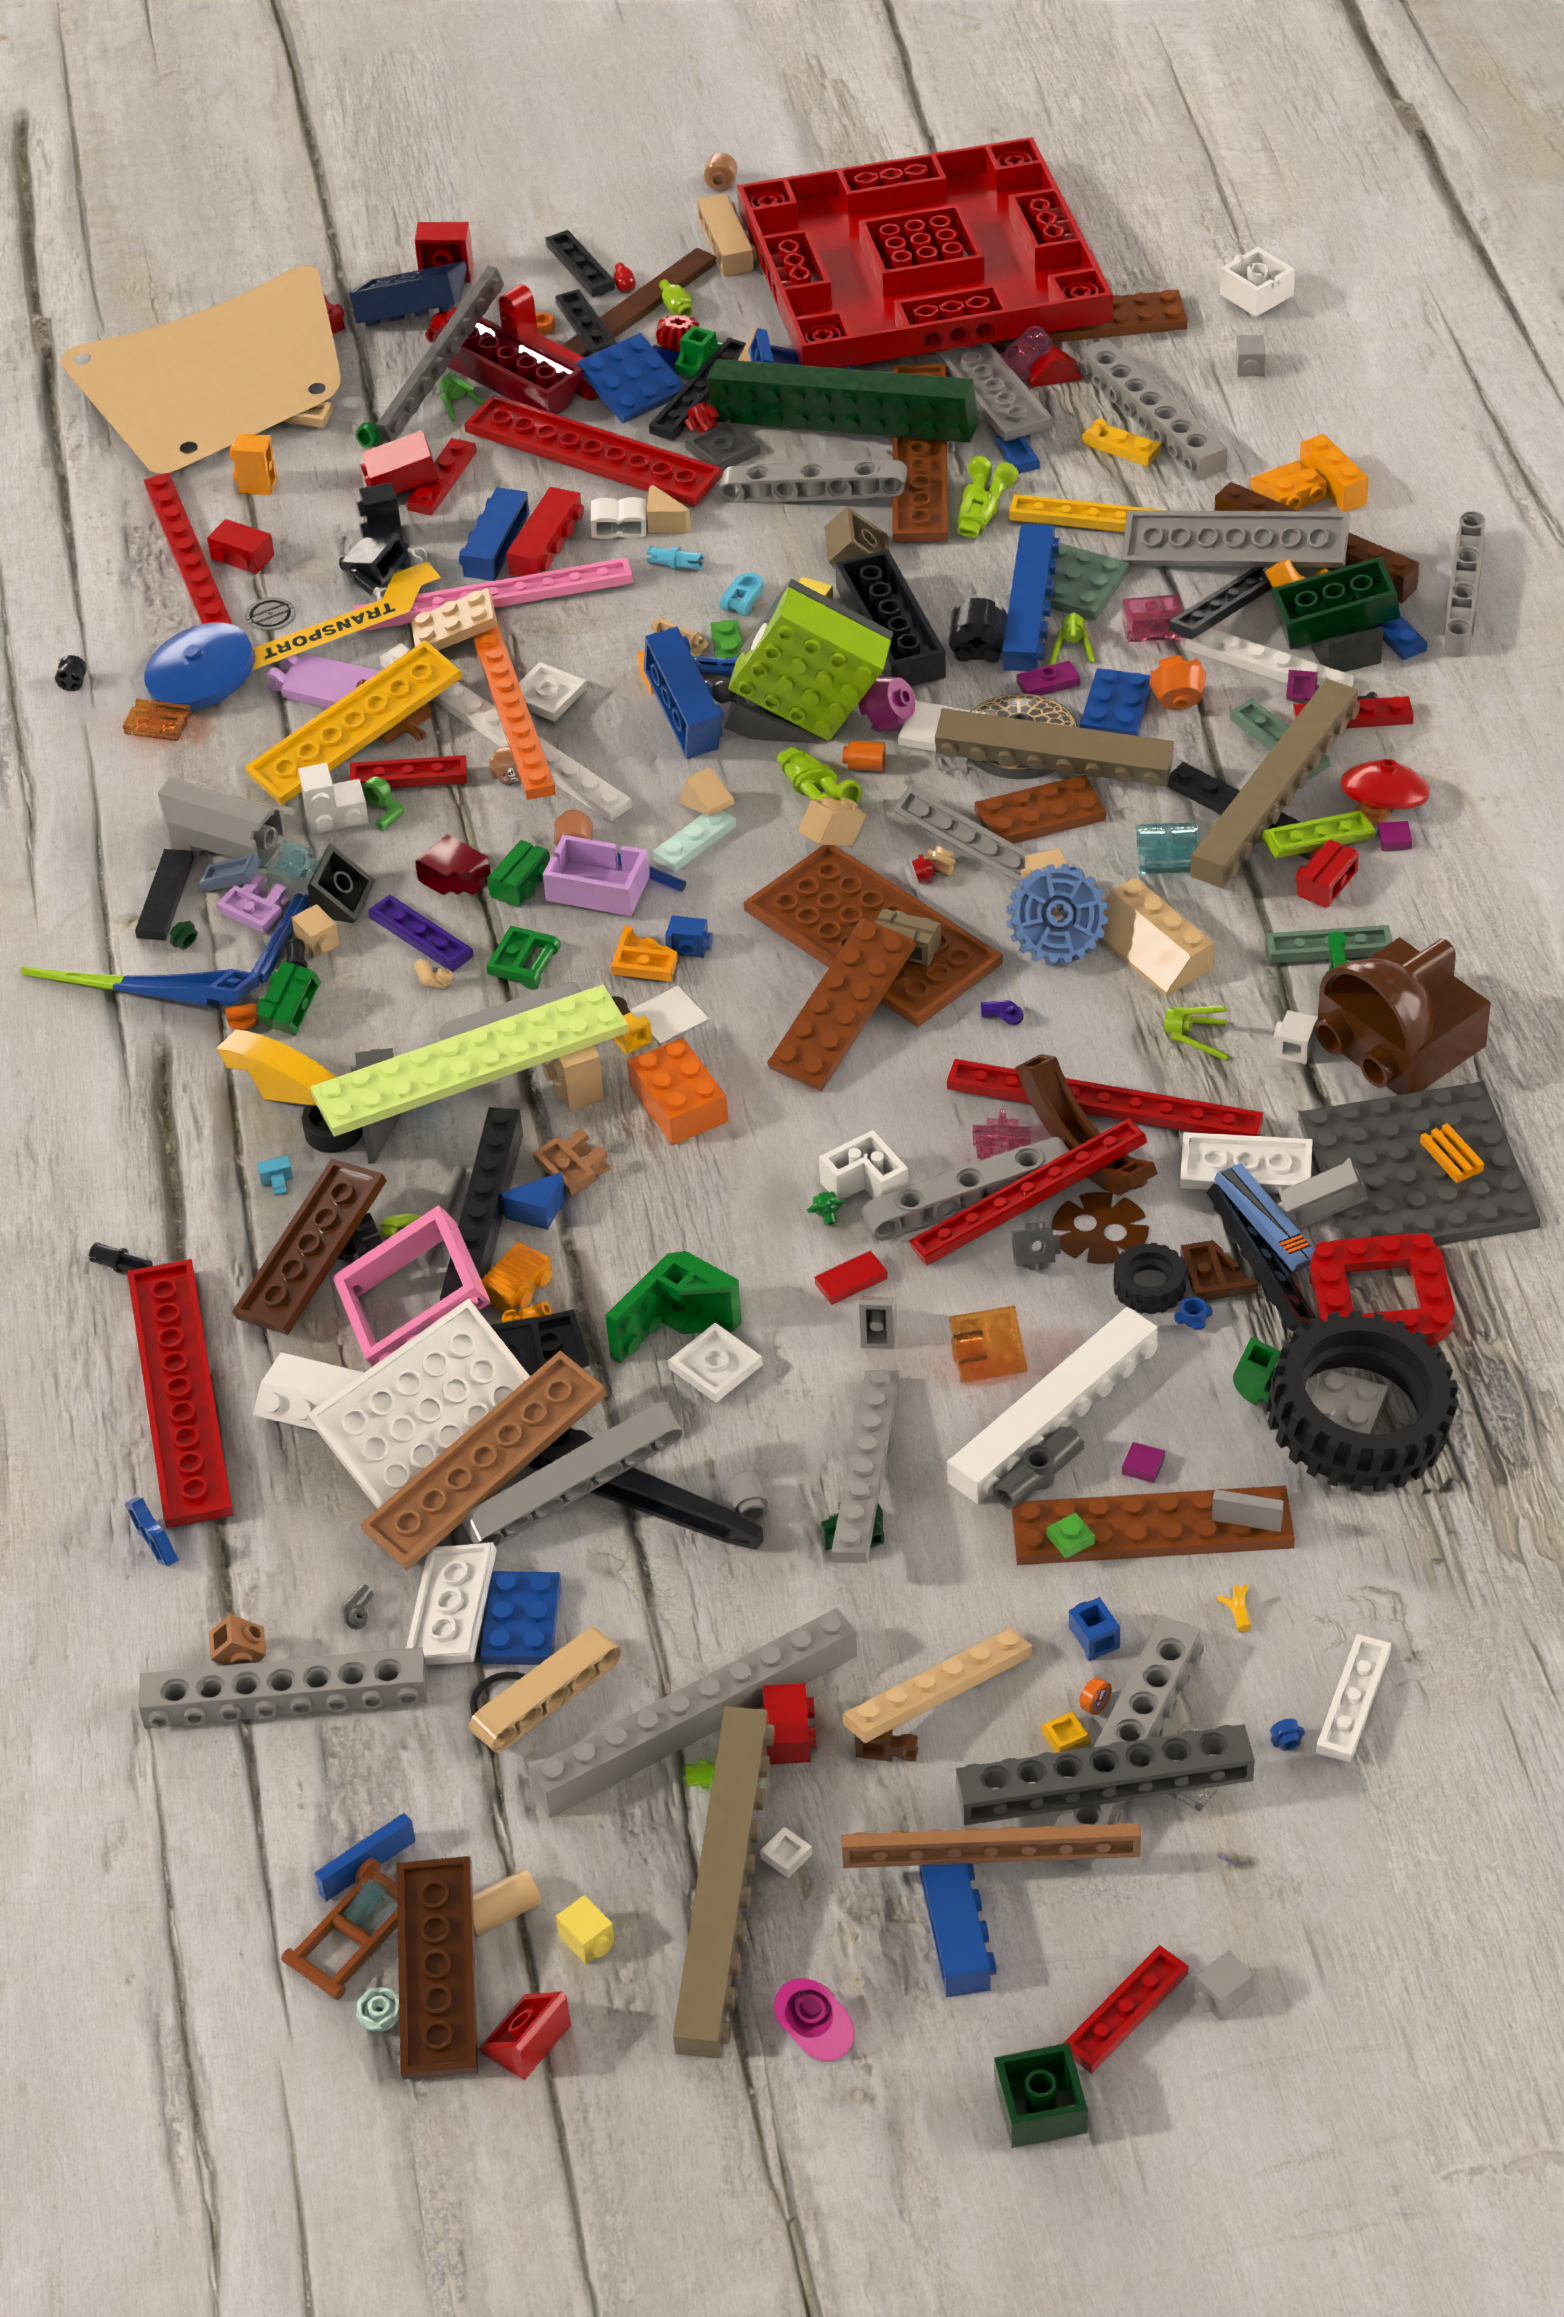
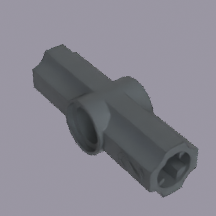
[993,1426,1084,1509]

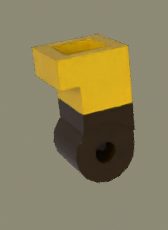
[612,996,653,1055]

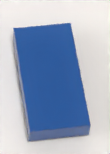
[995,436,1040,474]

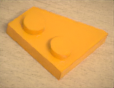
[611,926,678,982]

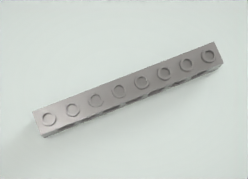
[1078,338,1227,481]
[1054,1615,1204,1869]
[139,1647,427,1729]

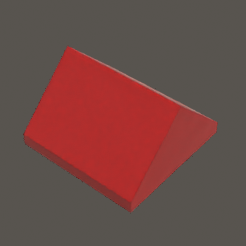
[478,1991,571,2080]

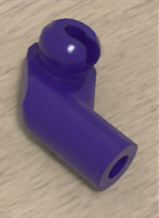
[981,1000,1024,1025]

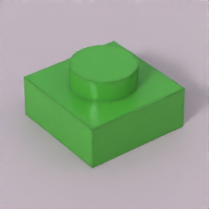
[1046,1512,1095,1559]

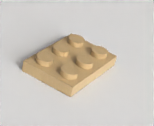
[411,588,498,651]

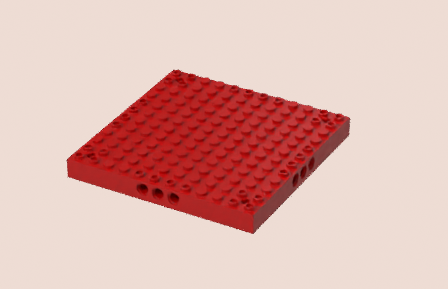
[737,137,1113,369]

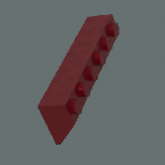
[432,317,584,415]

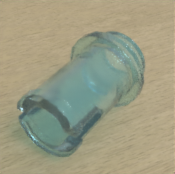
[343,1878,387,1928]

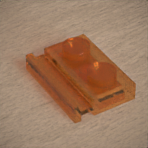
[123,699,192,741]

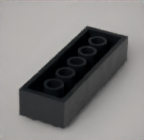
[835,549,946,687]

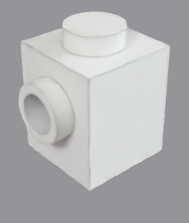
[1274,1010,1318,1064]

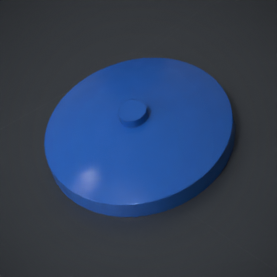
[144,623,255,711]

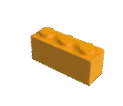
[1299,434,1369,512]

